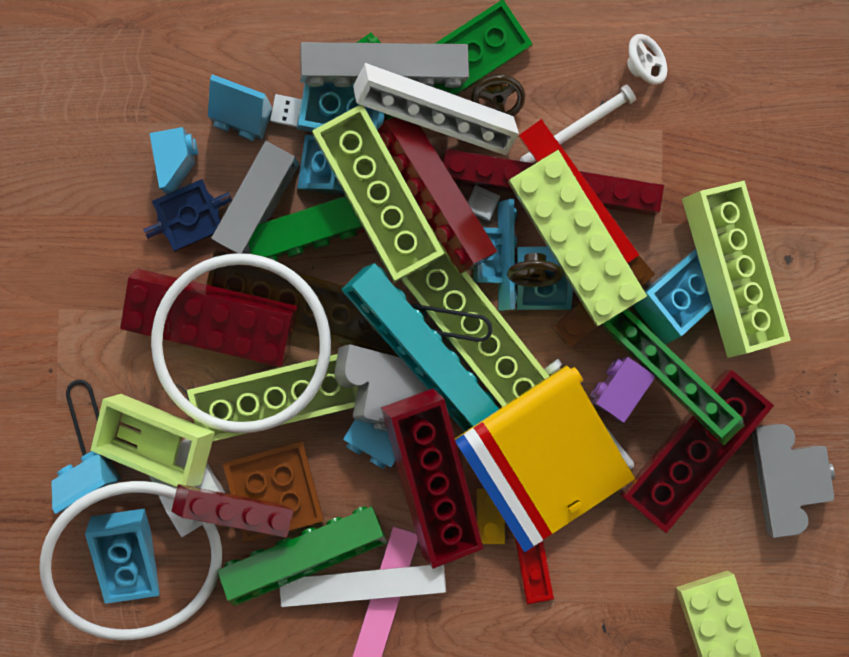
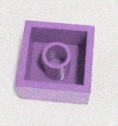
[590,357,656,423]

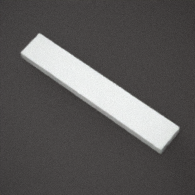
[280,565,447,607]

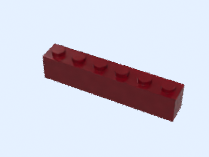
[377,117,497,274]

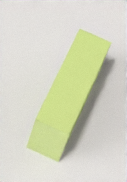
[90,394,215,487]

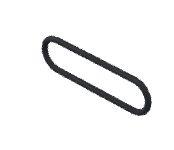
[410,304,493,342]
[66,380,111,461]

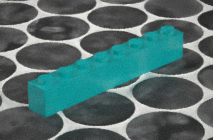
[341,263,499,432]

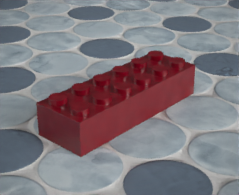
[120,268,298,367]
[620,369,774,533]
[381,389,484,569]

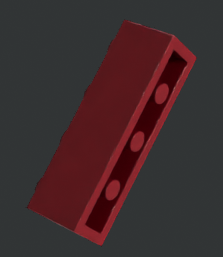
[171,484,293,537]

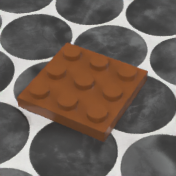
[223,441,324,543]

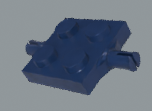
[143,179,233,252]

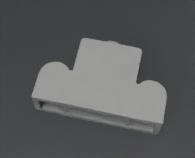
[335,344,428,432]
[751,424,835,538]

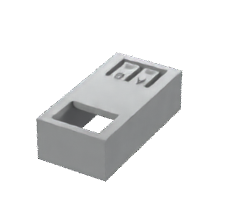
[211,141,299,254]

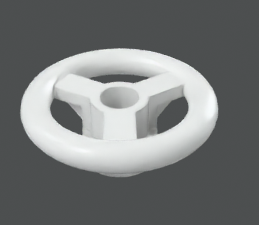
[627,34,667,85]

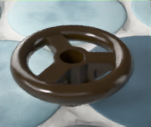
[471,75,525,117]
[507,253,563,287]

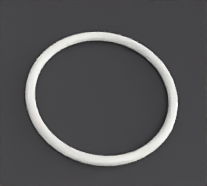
[151,254,331,433]
[39,481,222,640]

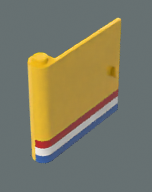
[455,365,635,552]

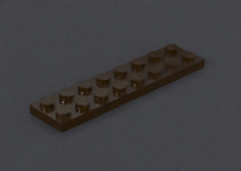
[206,250,427,358]

